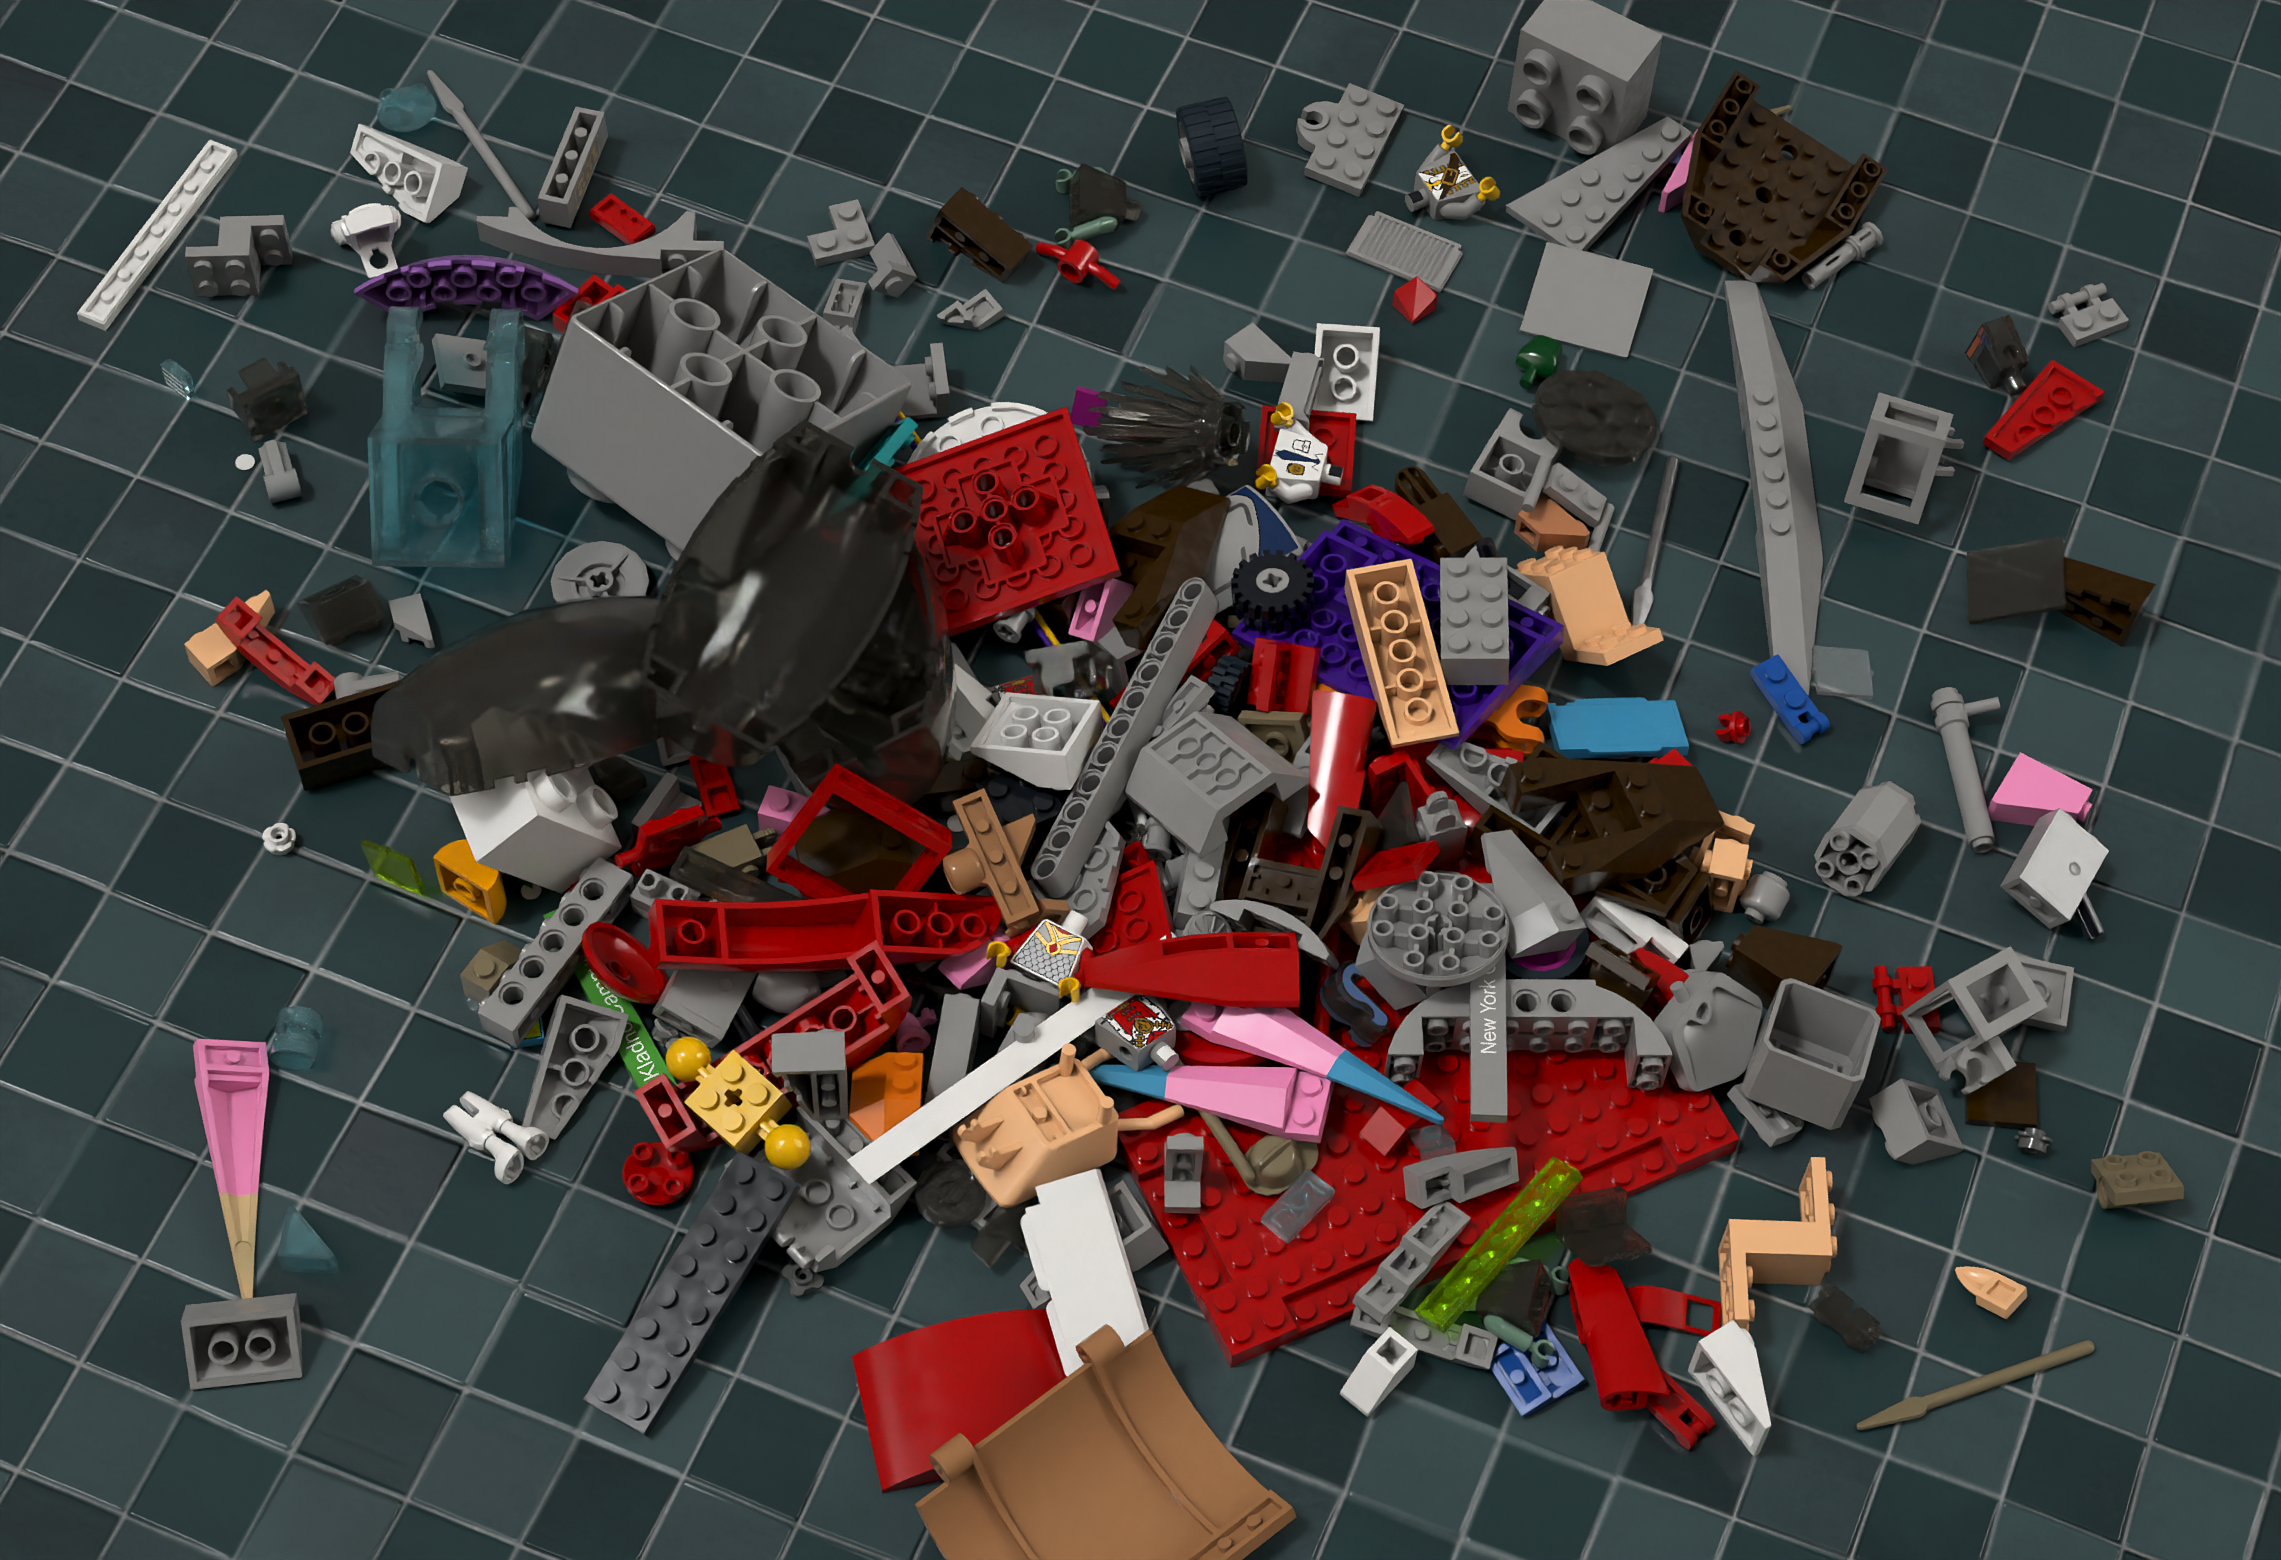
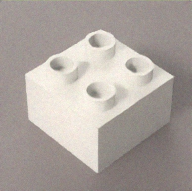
[431,705,622,894]

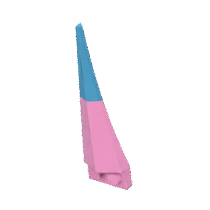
[1180,1002,1444,1125]
[1050,1064,1335,1143]

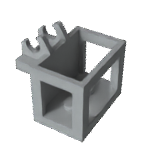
[1844,392,1964,524]
[1901,946,2048,1095]

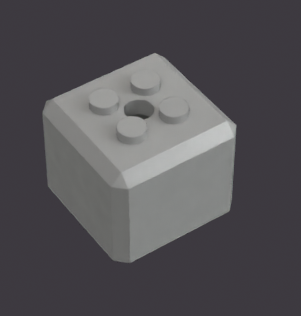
[1741,978,1881,1130]

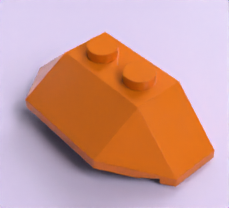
[849,1052,925,1156]

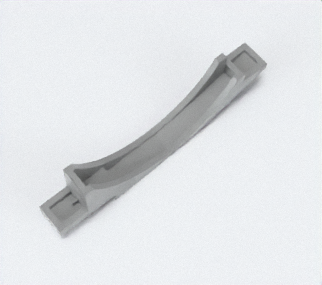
[476,207,725,278]

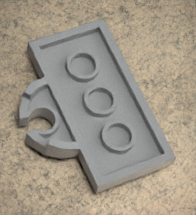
[1296,83,1404,197]

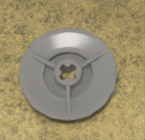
[551,541,649,623]

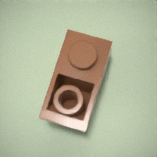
[1514,493,1590,552]

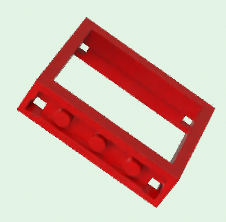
[766,763,952,899]

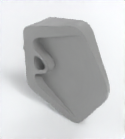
[1654,971,1763,1092]

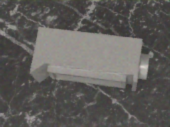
[1274,351,1324,432]

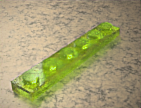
[1414,1157,1583,1333]

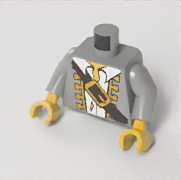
[1405,125,1500,221]

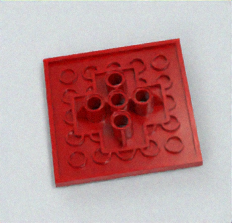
[884,406,1122,642]

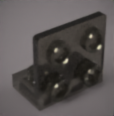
[1556,1186,1652,1267]

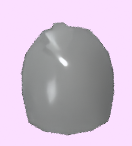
[752,972,821,1014]

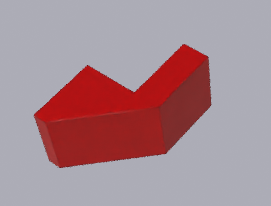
[1359,1078,1443,1156]

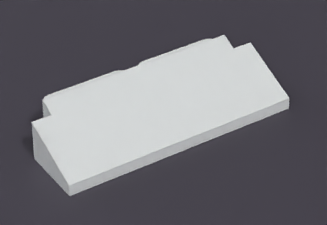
[1020,1169,1149,1377]

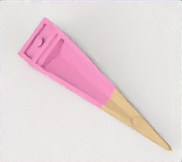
[193,1039,269,1299]

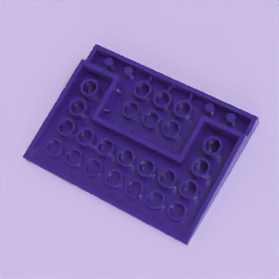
[1231,519,1564,751]

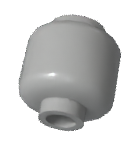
[1739,871,1790,924]

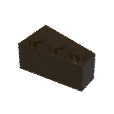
[925,187,1033,283]
[2037,556,2156,647]

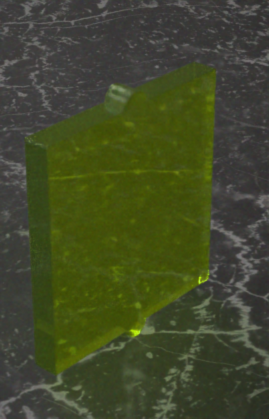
[361,839,425,895]

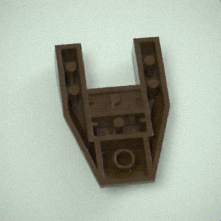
[1040,485,1231,651]
[1465,742,1698,917]
[1500,757,1724,896]
[794,758,990,895]
[1216,792,1383,979]

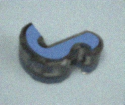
[1319,959,1391,1047]

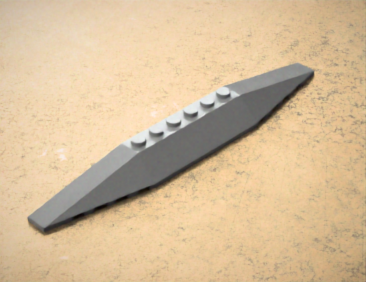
[1724,281,1823,696]

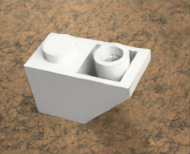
[1340,1327,1418,1417]

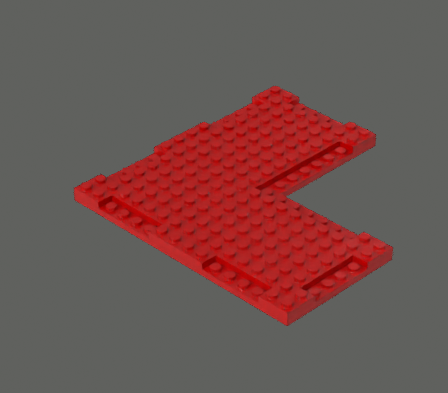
[1117,737,1739,1367]

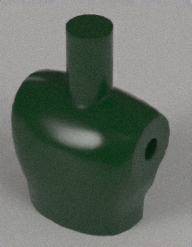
[1515,335,1562,389]

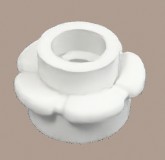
[262,823,296,855]

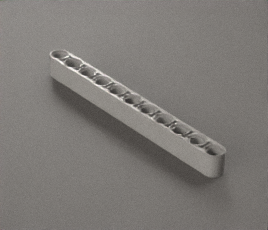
[1030,577,1219,898]

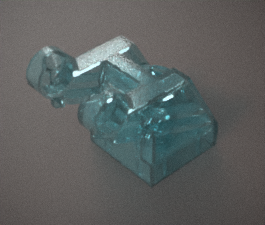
[367,306,525,568]

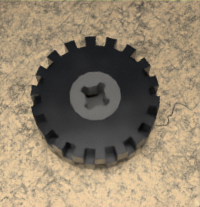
[1231,550,1315,634]

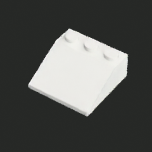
[970,692,1104,790]

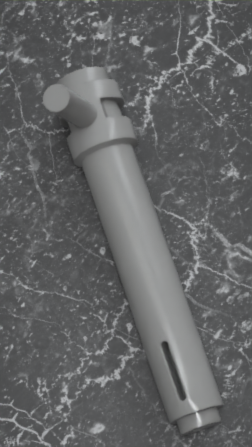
[1930,687,2001,853]

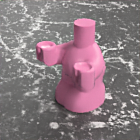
[892,1007,937,1053]

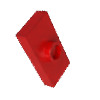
[589,193,656,245]

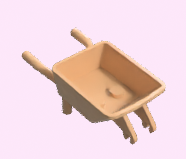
[952,1044,1184,1208]

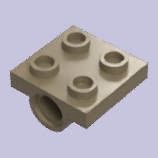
[2091,1151,2184,1209]

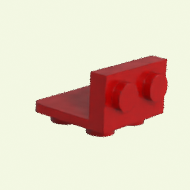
[1363,749,1437,820]

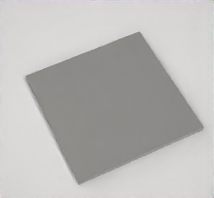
[1519,242,1653,360]

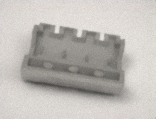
[719,1106,917,1273]

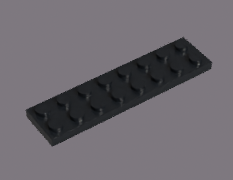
[583,1151,801,1437]

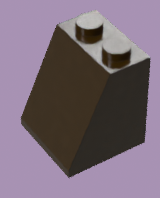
[1725,925,1843,1010]

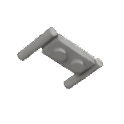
[1521,456,1615,551]

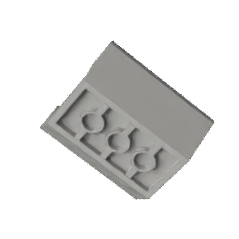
[1124,711,1310,859]

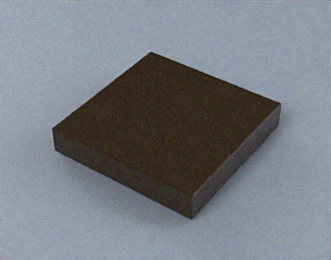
[1964,1061,2038,1130]

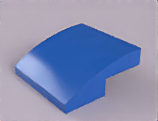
[1490,1321,1586,1418]

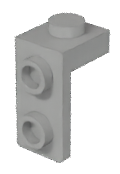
[868,233,917,298]

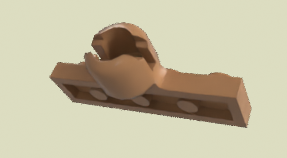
[943,788,1039,928]

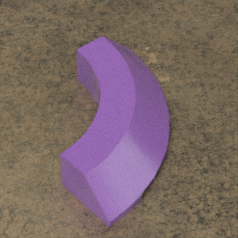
[354,255,578,321]

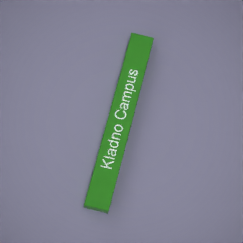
[543,909,677,1089]

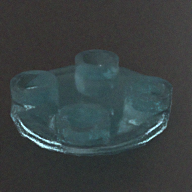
[376,83,437,132]

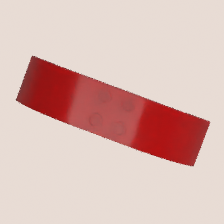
[634,940,912,1152]

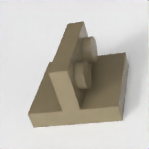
[1238,710,1312,765]

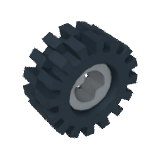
[1207,654,1252,717]

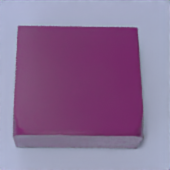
[1071,386,1108,430]

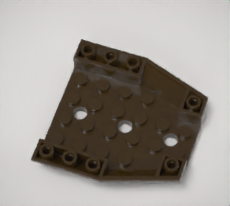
[1680,70,1888,283]

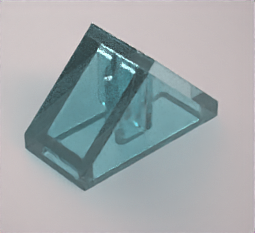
[278,1205,340,1275]

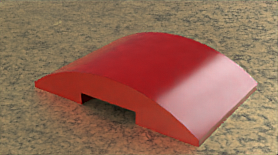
[852,1309,1067,1493]

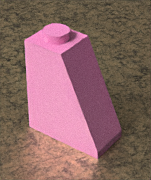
[1988,752,2093,826]

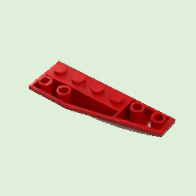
[1083,932,1300,1009]

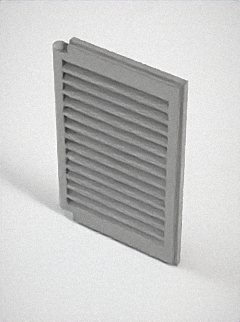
[1345,211,1463,293]

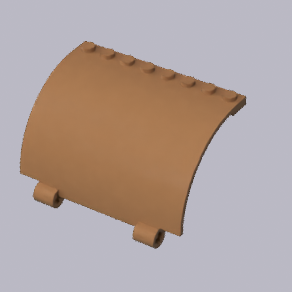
[915,1324,1296,1560]

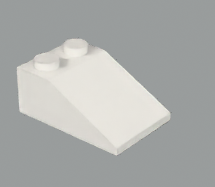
[1312,323,1380,422]
[1688,1320,1771,1457]

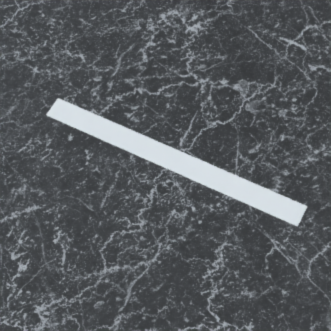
[847,932,1176,1185]

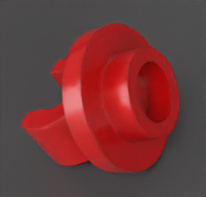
[1715,711,1751,744]

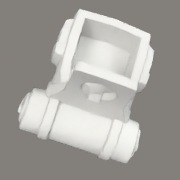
[331,203,401,279]

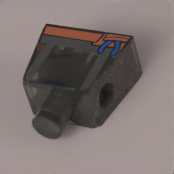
[1965,315,2029,396]

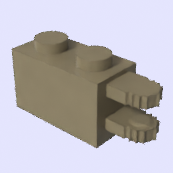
[683,824,779,898]

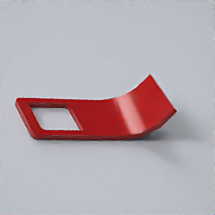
[1625,1286,1721,1337]

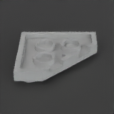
[1026,820,1126,940]

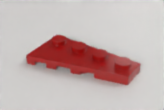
[1982,360,2105,460]

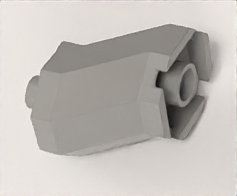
[1814,781,1921,896]

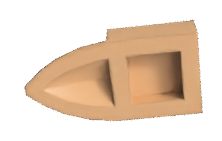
[1955,1266,2027,1320]

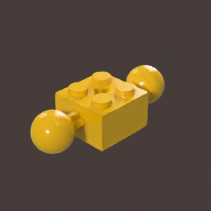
[666,1037,811,1170]

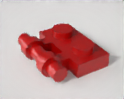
[1872,965,1941,1034]

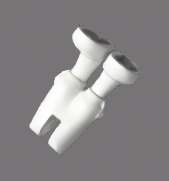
[443,1091,549,1184]

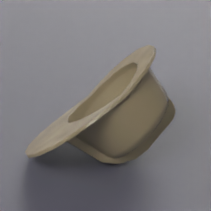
[1242,1134,1318,1196]

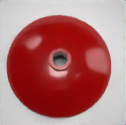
[582,922,668,1004]

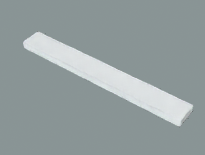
[77,140,238,331]

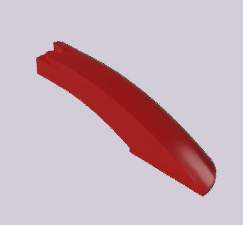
[647,889,1002,973]

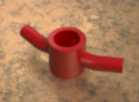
[1036,240,1121,290]

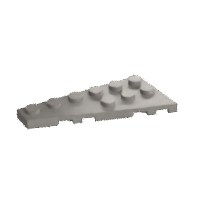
[1506,116,1692,251]

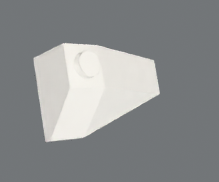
[350,124,468,223]

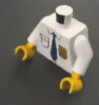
[1255,402,1344,504]

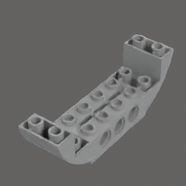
[1384,979,1673,1091]

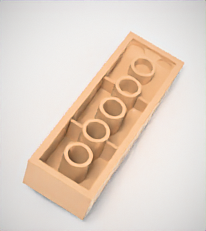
[1344,558,1459,748]

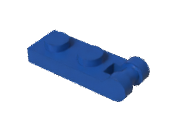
[1749,654,1830,744]

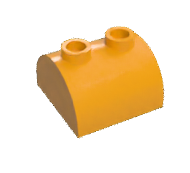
[433,839,507,925]

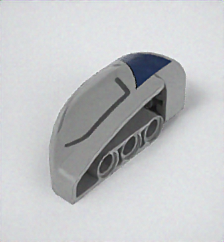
[1204,485,1304,614]

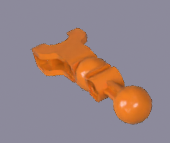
[1315,682,1548,757]

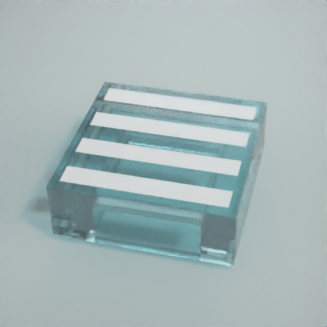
[160,358,196,401]

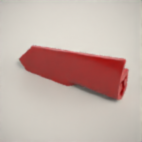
[1307,690,1378,849]
[1567,1252,1670,1411]

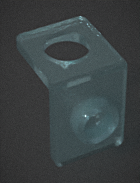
[1408,1124,1456,1161]

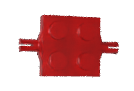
[615,804,722,878]

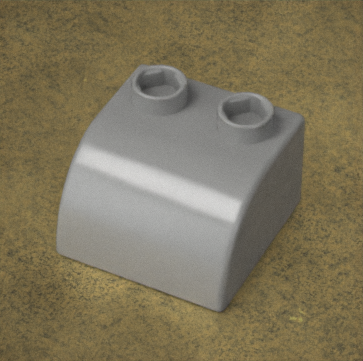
[531,249,912,579]

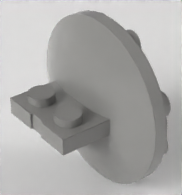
[1367,871,1509,997]

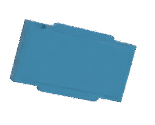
[1545,697,1689,759]

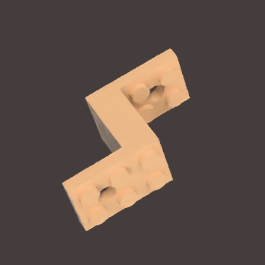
[1516,546,1663,666]
[1718,1157,1837,1332]

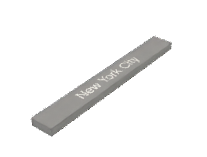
[1469,883,1507,1123]

